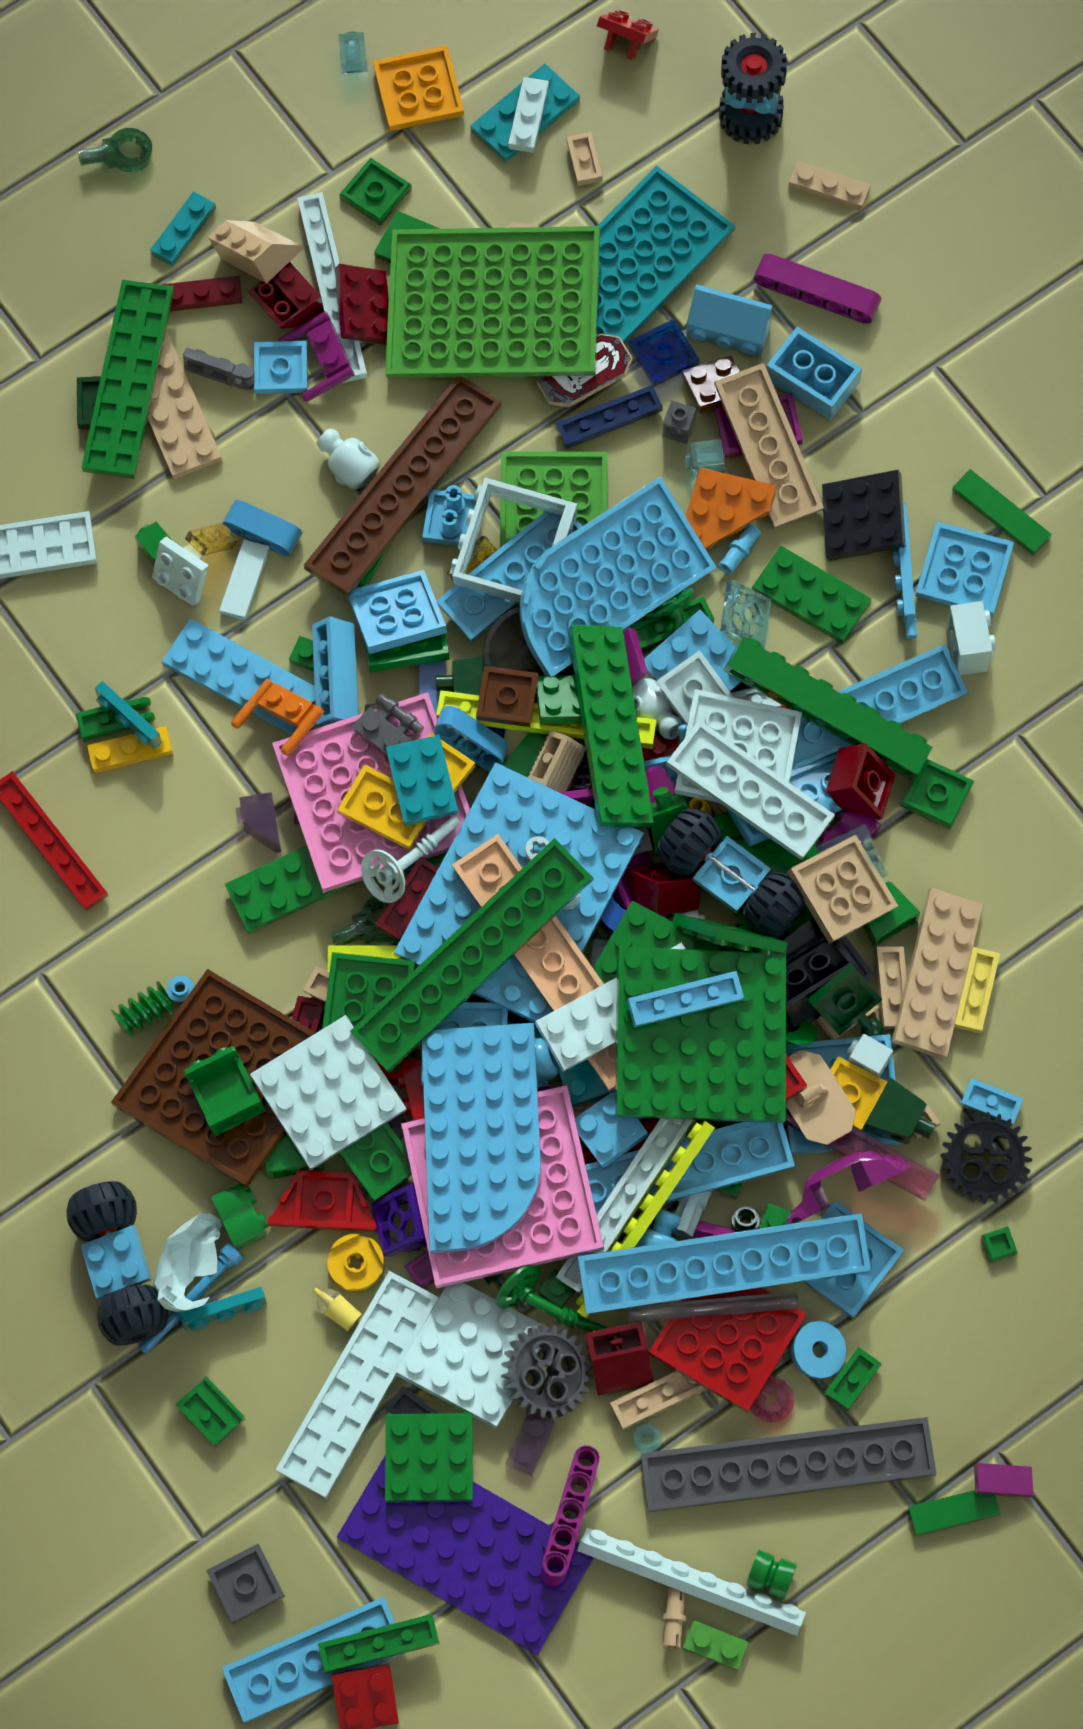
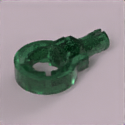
[78,128,152,172]
[331,896,393,946]

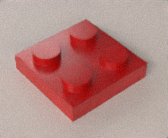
[331,1663,399,1729]

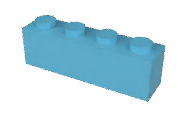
[312,616,359,727]

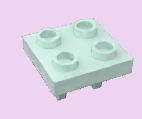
[152,537,209,607]

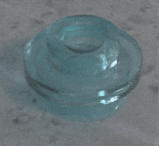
[633,1424,662,1453]

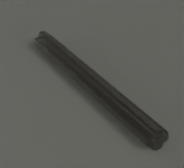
[627,1292,799,1322]

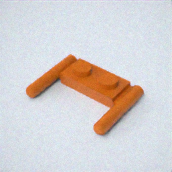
[231,679,325,756]

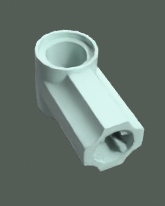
[672,1190,713,1239]

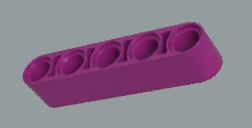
[753,254,882,324]
[540,1445,600,1586]

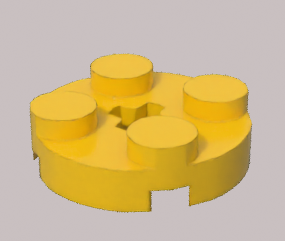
[327,1234,384,1292]

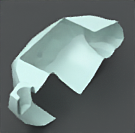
[153,1213,221,1312]

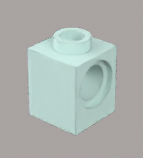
[847,1034,893,1078]

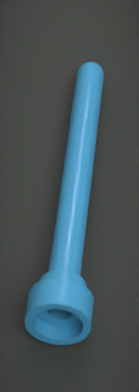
[140,1243,244,1353]

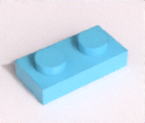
[960,1078,1024,1127]

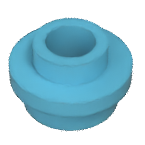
[167,976,194,1003]

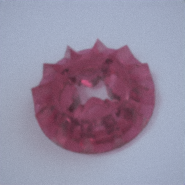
[751,1376,795,1423]

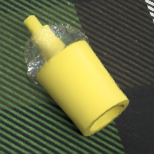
[313,1288,362,1332]

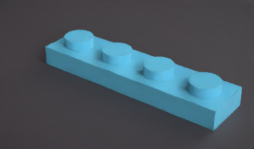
[627,971,744,1028]

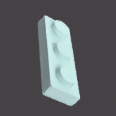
[508,77,549,153]

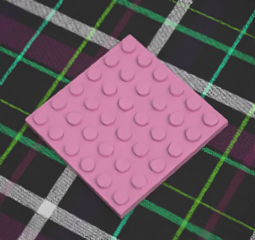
[272,692,470,893]
[402,1085,604,1288]

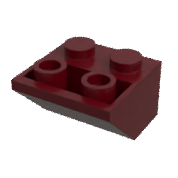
[248,262,324,329]
[585,1321,654,1396]

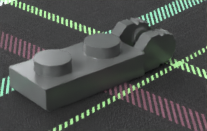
[183,347,254,390]

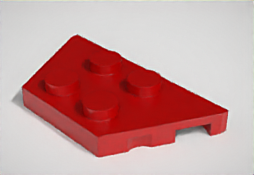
[267,1170,377,1232]

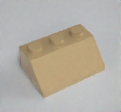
[208,220,303,283]

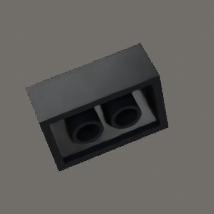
[786,934,861,1028]

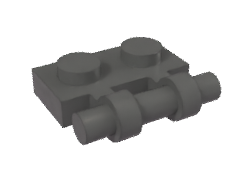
[352,694,424,758]

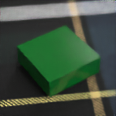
[981,1226,1018,1263]

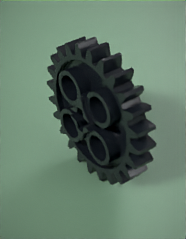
[940,1112,1032,1205]

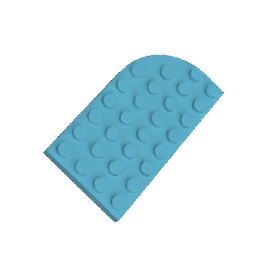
[520,476,717,677]
[422,1023,541,1253]

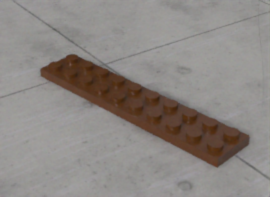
[304,377,501,597]

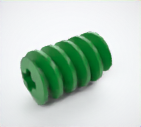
[111,981,172,1038]

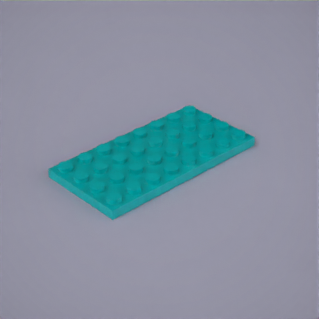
[597,165,735,344]

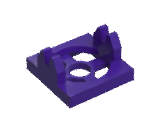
[371,1184,427,1257]

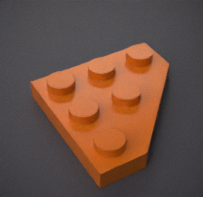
[686,468,777,551]

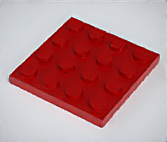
[649,1287,806,1413]

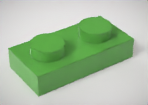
[683,1620,749,1671]

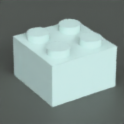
[946,601,996,675]

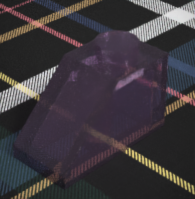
[236,792,282,853]

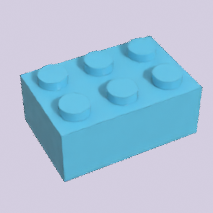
[766,327,862,421]

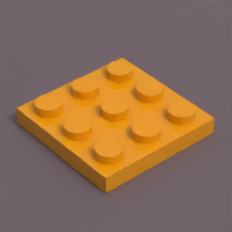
[373,45,465,131]

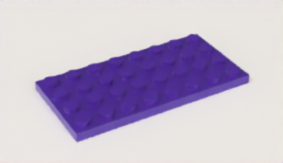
[337,1456,594,1656]

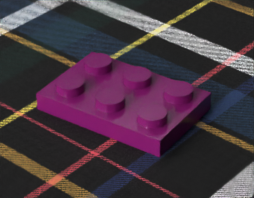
[714,393,803,458]

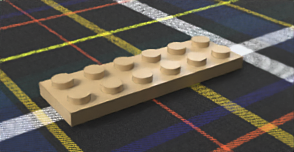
[147,330,222,480]
[714,363,824,529]
[892,887,983,1060]

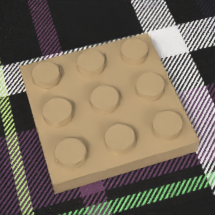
[787,835,898,944]

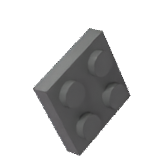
[206,1543,285,1624]

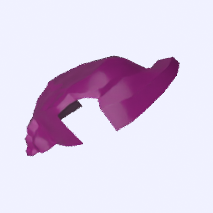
[786,1151,912,1224]

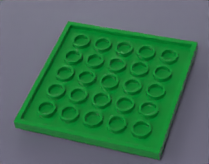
[615,946,786,1123]

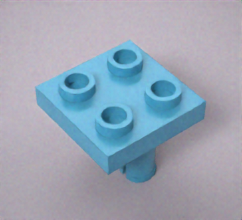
[422,485,477,548]

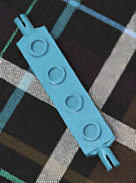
[893,502,917,639]

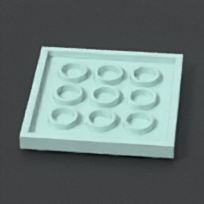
[674,689,802,803]
[250,1015,406,1170]
[396,1282,548,1429]

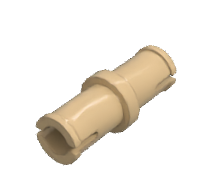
[662,1587,686,1650]

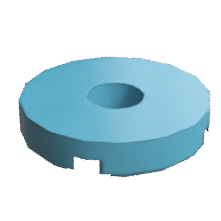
[790,1321,847,1379]

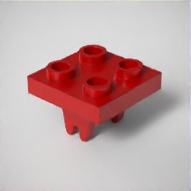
[596,9,659,60]

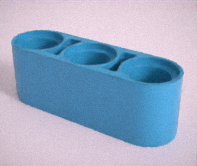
[222,500,303,557]
[434,706,508,771]

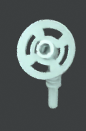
[361,815,461,903]

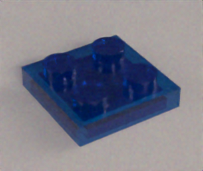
[628,319,700,387]

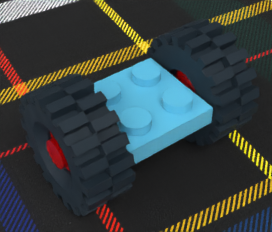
[719,33,787,145]

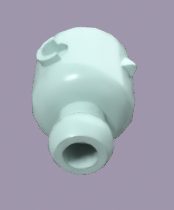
[317,428,380,490]
[632,678,683,740]

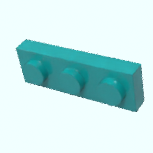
[150,191,216,267]
[95,681,162,750]
[179,1287,267,1331]

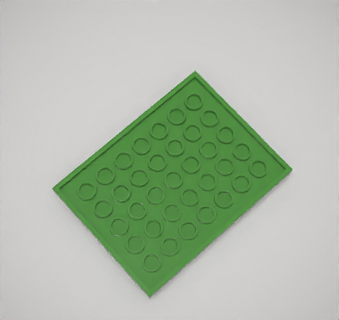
[385,226,600,378]

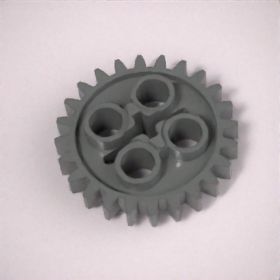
[501,1325,592,1419]

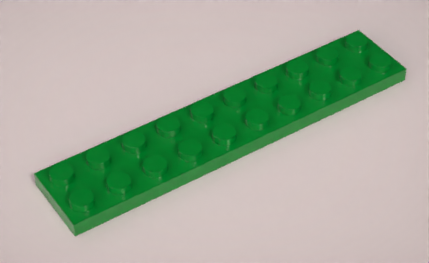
[350,838,594,1073]

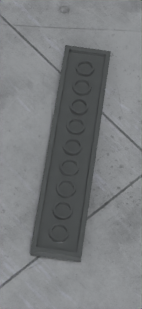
[641,1417,937,1513]

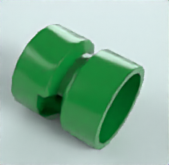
[746,1549,797,1600]

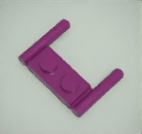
[278,311,355,402]

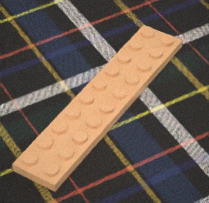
[452,834,616,1092]

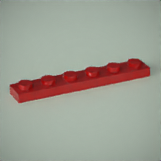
[0,771,108,912]

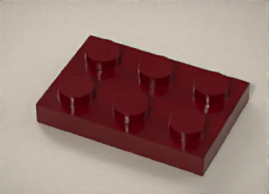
[335,263,389,345]

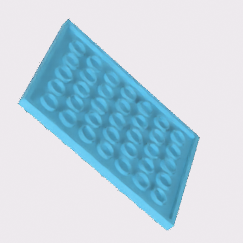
[394,762,644,1023]

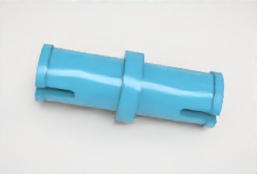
[718,524,761,575]

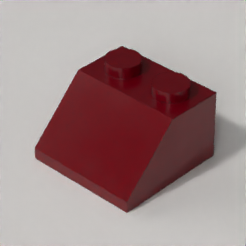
[826,743,896,820]
[624,863,701,918]

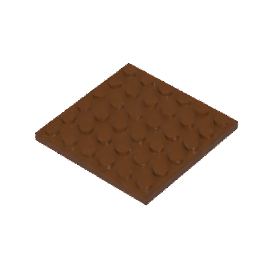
[111,969,316,1188]

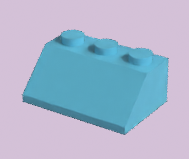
[686,284,772,357]

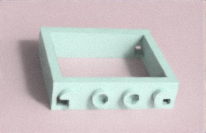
[450,478,578,603]

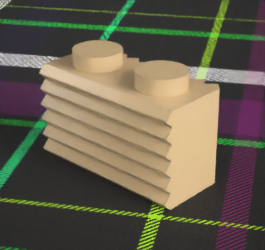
[528,731,586,793]

